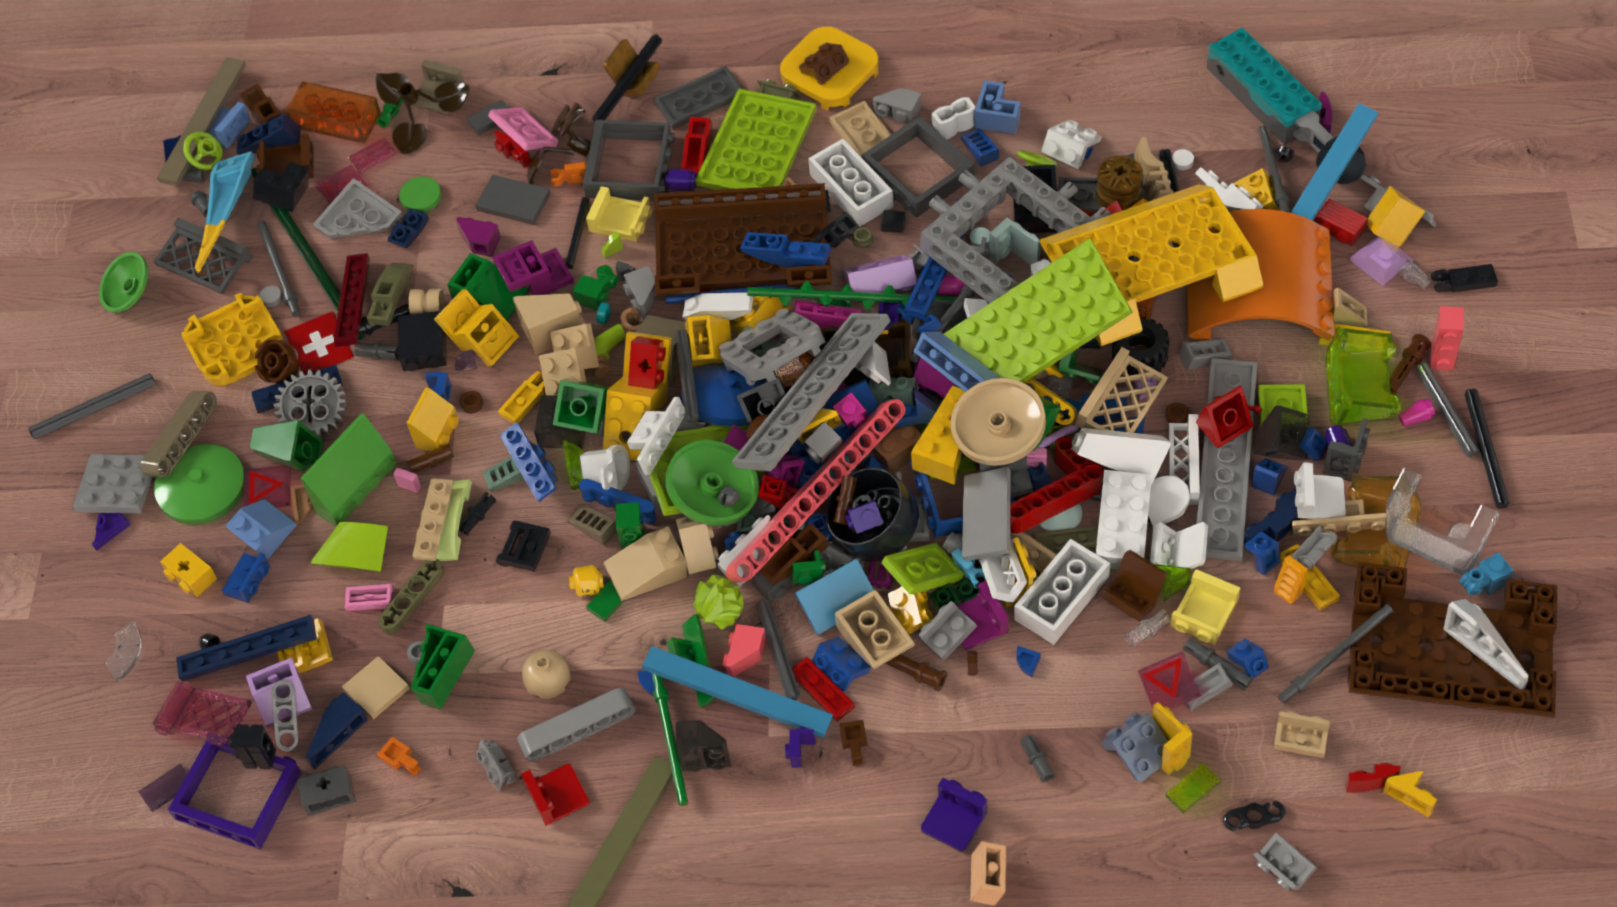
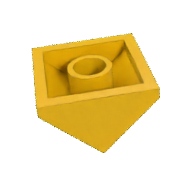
[1367,186,1426,247]

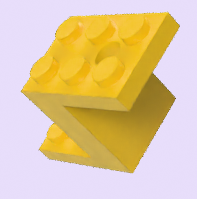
[603,331,672,461]

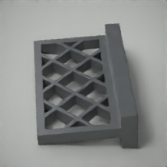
[153,218,253,295]

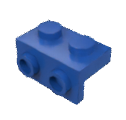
[812,636,871,691]

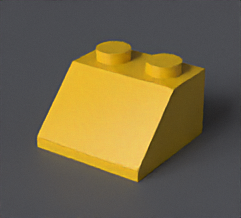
[407,387,459,452]

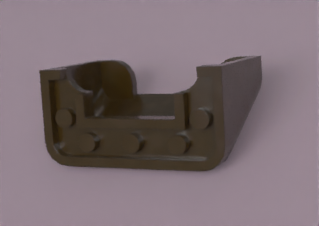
[819,322,913,386]

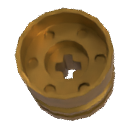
[1096,156,1143,210]

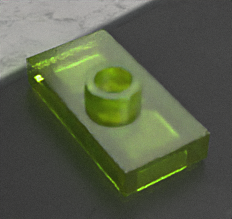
[1166,763,1220,814]

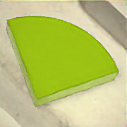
[601,231,623,258]

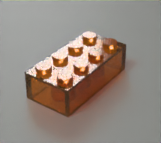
[285,81,381,144]

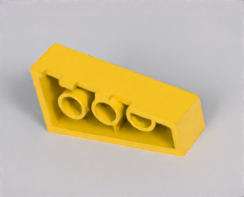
[911,386,965,485]

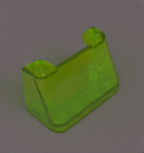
[1325,328,1401,425]

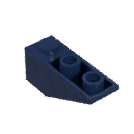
[237,114,301,155]

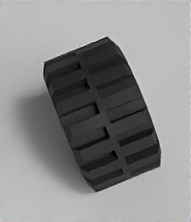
[1112,317,1170,376]

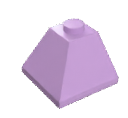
[1350,236,1413,286]

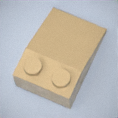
[603,526,687,601]
[835,589,915,669]

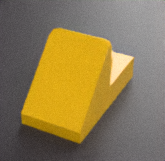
[1383,771,1437,818]

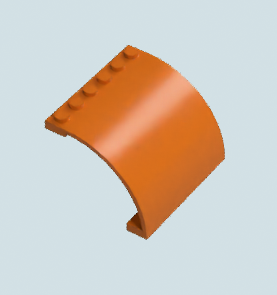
[1187,209,1335,341]

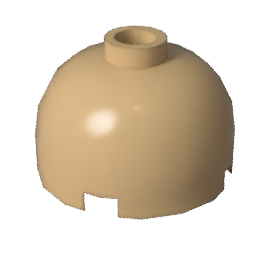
[522,650,571,699]

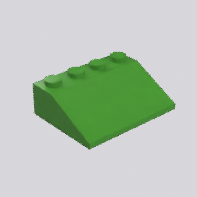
[301,413,397,527]

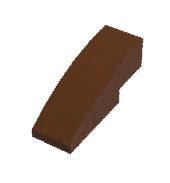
[759,523,831,585]

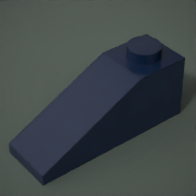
[306,692,368,770]

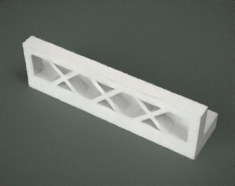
[1169,414,1200,505]
[979,538,1027,603]

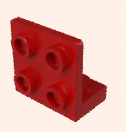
[521,763,590,826]

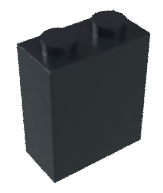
[398,311,447,371]

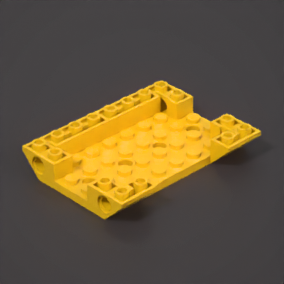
[1040,184,1263,346]

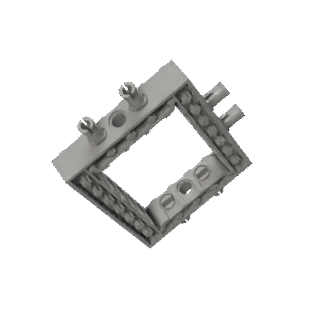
[919,157,1139,303]

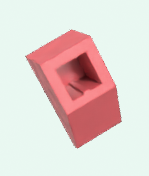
[723,624,767,677]

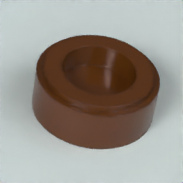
[460,391,483,414]
[1165,403,1189,423]

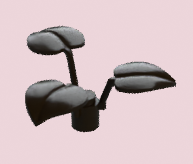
[376,73,470,154]
[527,103,591,184]

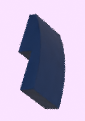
[387,208,429,249]

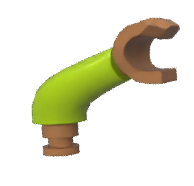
[593,307,641,377]

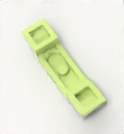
[436,479,472,562]

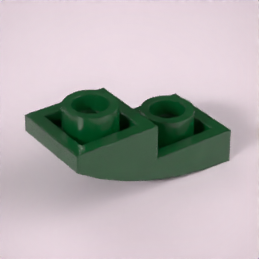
[929,578,979,611]

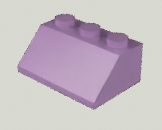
[843,254,917,293]

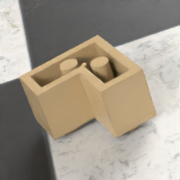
[676,517,719,574]

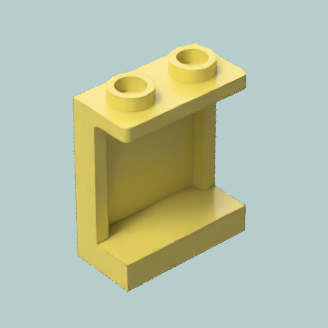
[586,186,653,242]
[1170,569,1240,645]

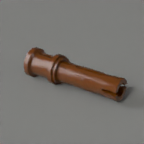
[1383,334,1431,395]
[885,655,947,692]

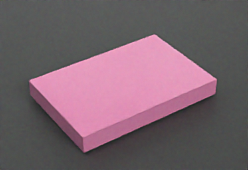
[488,107,559,151]

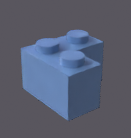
[975,80,1021,134]

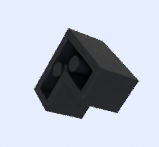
[253,162,309,212]

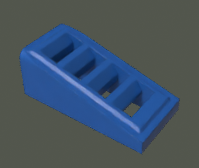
[961,128,999,167]

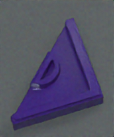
[92,512,131,551]

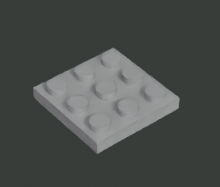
[73,454,153,514]

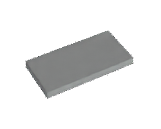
[962,467,1011,561]

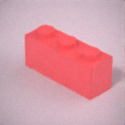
[1430,306,1464,371]

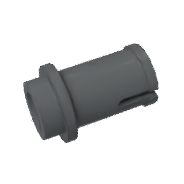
[191,191,209,217]

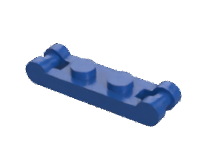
[579,479,657,525]

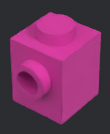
[833,393,868,430]

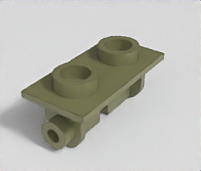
[756,79,800,100]

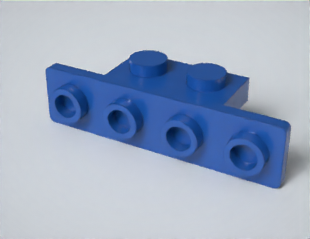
[500,422,558,502]

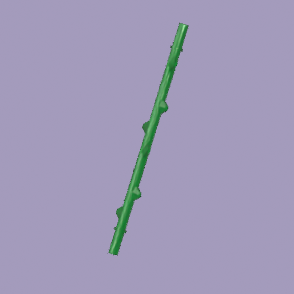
[747,281,958,310]

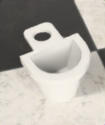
[580,444,630,490]

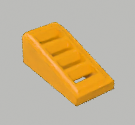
[1274,555,1308,604]

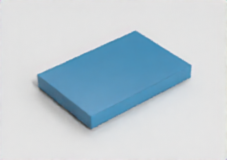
[794,559,873,635]

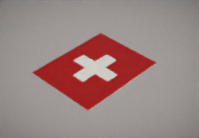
[284,311,354,375]

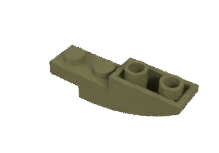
[367,263,414,326]

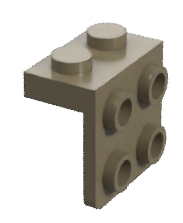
[413,60,465,114]

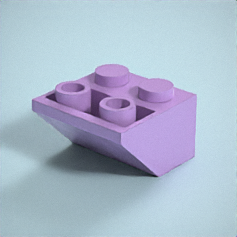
[246,658,312,728]

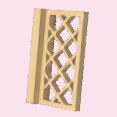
[1075,347,1168,433]

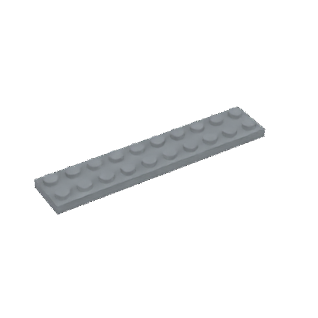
[732,313,890,471]
[1196,358,1257,561]

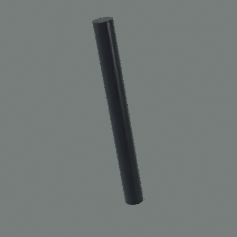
[565,197,590,269]

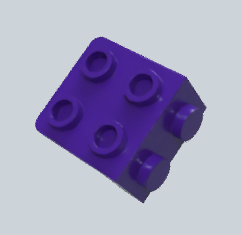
[921,778,988,852]

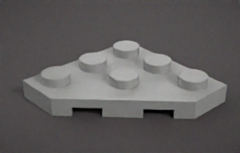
[313,178,403,239]

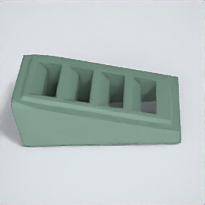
[483,457,524,492]

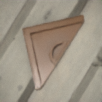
[290,484,314,525]

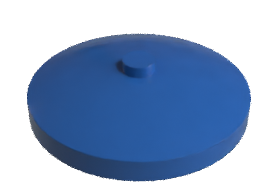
[681,363,767,427]

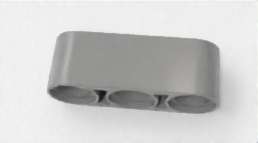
[271,680,299,751]

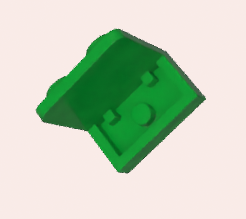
[1058,348,1106,384]

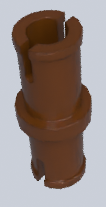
[406,444,454,473]
[833,475,857,525]

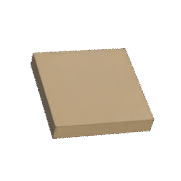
[342,656,410,720]

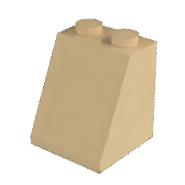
[513,294,585,355]

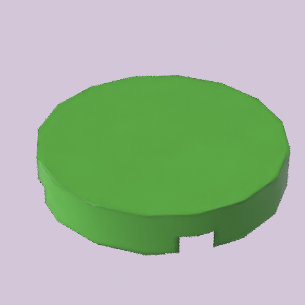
[399,177,441,213]

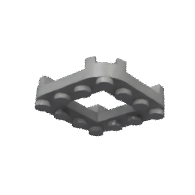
[719,309,826,386]

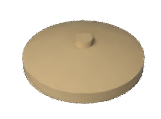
[951,378,1046,466]

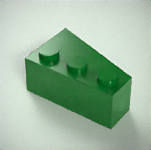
[411,624,475,710]

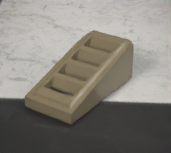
[568,504,617,545]

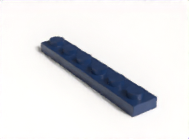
[176,615,317,682]

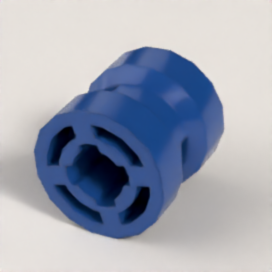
[807,513,834,541]

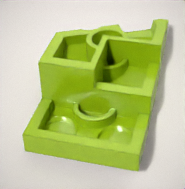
[311,522,388,573]

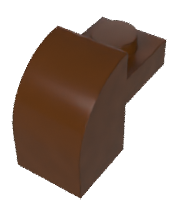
[240,84,281,126]

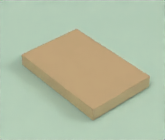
[829,101,891,157]

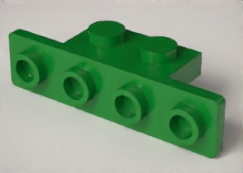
[667,614,716,708]

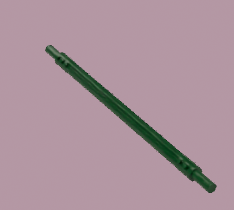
[251,168,365,340]

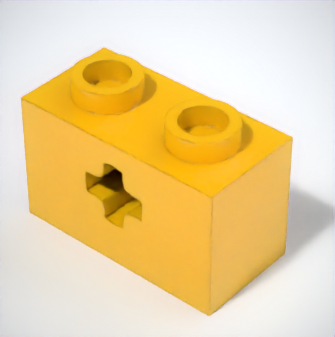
[160,543,217,597]

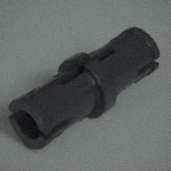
[459,492,496,535]

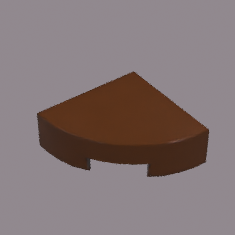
[968,651,978,675]

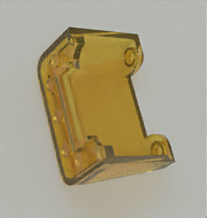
[1331,476,1421,568]

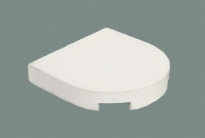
[1148,476,1191,525]

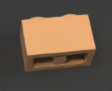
[970,841,1006,906]

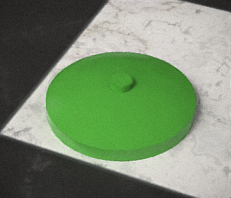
[665,440,759,526]
[154,444,246,525]

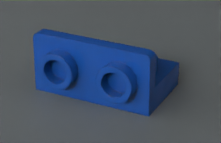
[222,553,270,603]

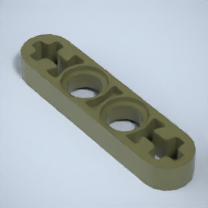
[378,559,444,635]

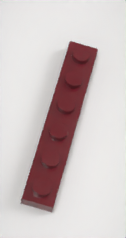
[334,253,370,347]

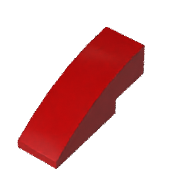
[681,117,713,175]

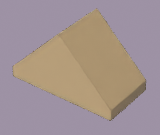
[1333,288,1368,327]

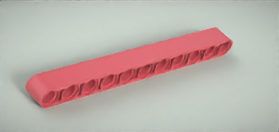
[726,399,905,583]

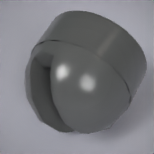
[718,486,739,507]

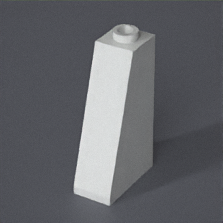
[1072,428,1172,485]

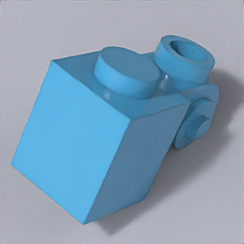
[1459,552,1513,596]

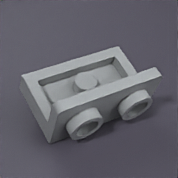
[1253,833,1318,891]

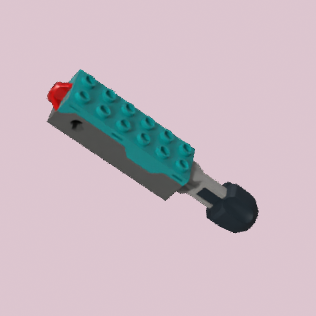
[1207,27,1366,184]

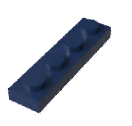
[251,365,343,414]

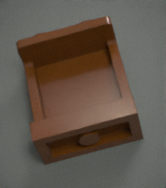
[256,133,314,179]

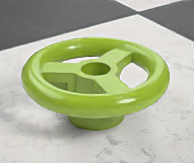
[183,131,223,170]
[1017,150,1057,168]

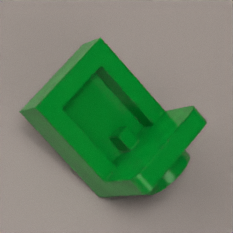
[791,550,825,585]

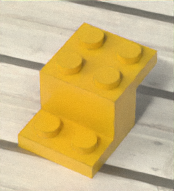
[434,289,519,366]

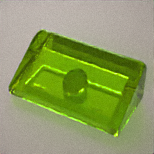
[563,440,584,490]

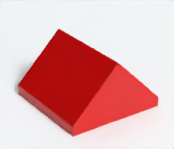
[1196,386,1254,448]

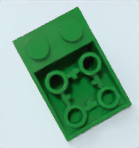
[447,253,529,321]

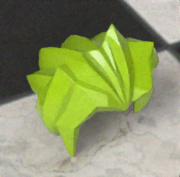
[693,574,744,630]

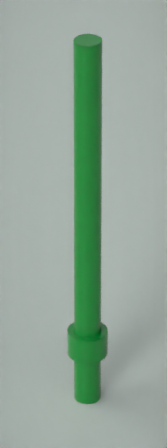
[652,674,688,806]

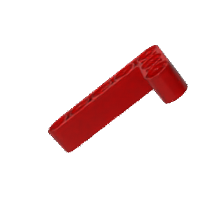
[1010,436,1104,534]

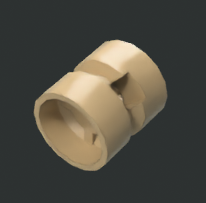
[409,289,445,315]

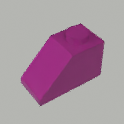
[765,455,804,489]

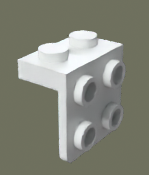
[1041,120,1102,169]
[1294,462,1346,519]
[1150,522,1208,577]

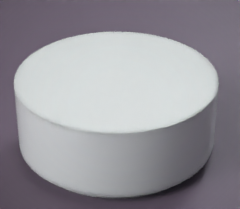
[1172,149,1194,171]

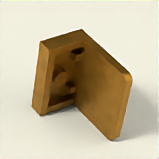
[604,39,661,96]

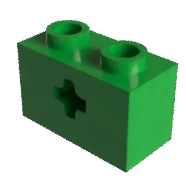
[616,502,645,550]

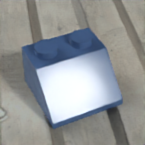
[225,499,297,560]

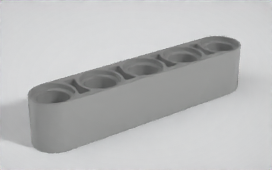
[517,687,636,762]

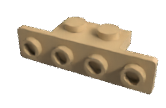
[412,479,454,561]
[1292,499,1390,537]

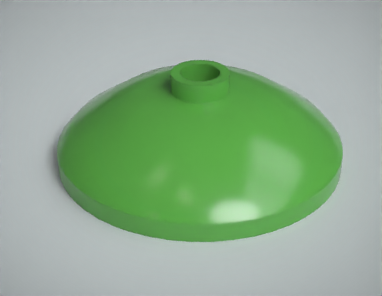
[99,252,149,313]

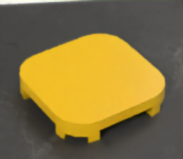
[780,27,879,110]
[181,293,284,386]

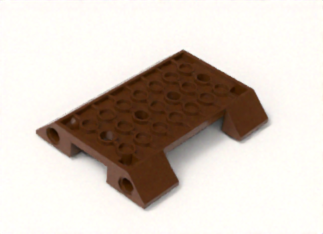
[1347,562,1557,718]

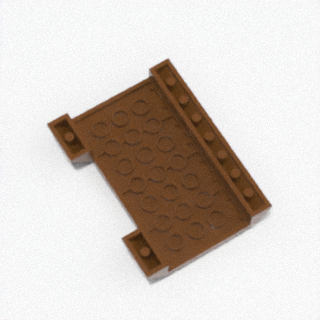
[654,183,832,296]

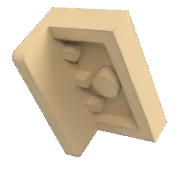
[1273,711,1330,759]

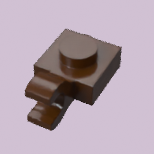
[839,720,867,766]

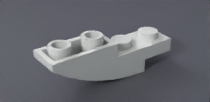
[1195,167,1264,212]

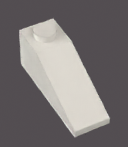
[683,293,753,320]

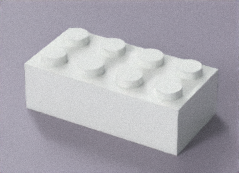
[808,139,894,226]
[1096,470,1152,570]
[1014,539,1110,645]

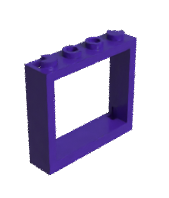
[168,734,301,850]

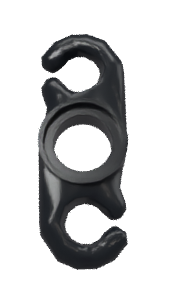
[1223,800,1286,831]

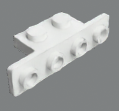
[627,397,686,475]

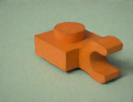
[550,162,586,186]
[376,737,421,776]

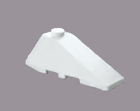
[1443,599,1528,689]

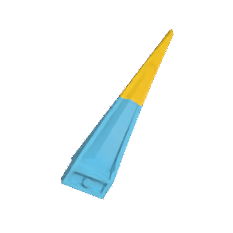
[195,151,255,274]

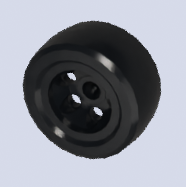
[826,468,919,561]

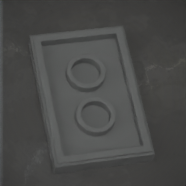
[475,175,551,225]

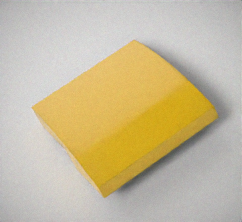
[277,618,333,673]

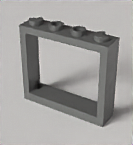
[861,116,975,218]
[583,120,674,200]

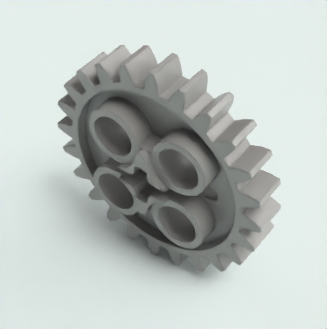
[273,369,348,438]

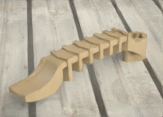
[1134,137,1174,247]

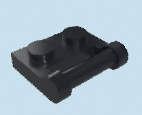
[496,521,551,572]

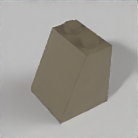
[636,315,685,386]

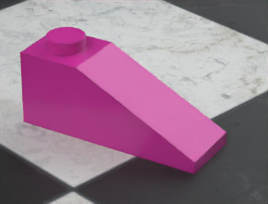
[794,300,861,329]

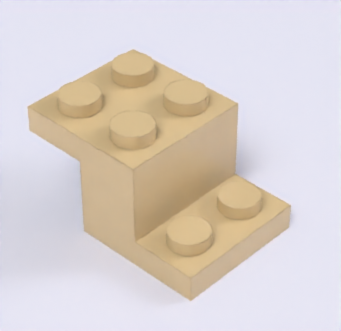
[539,323,599,400]

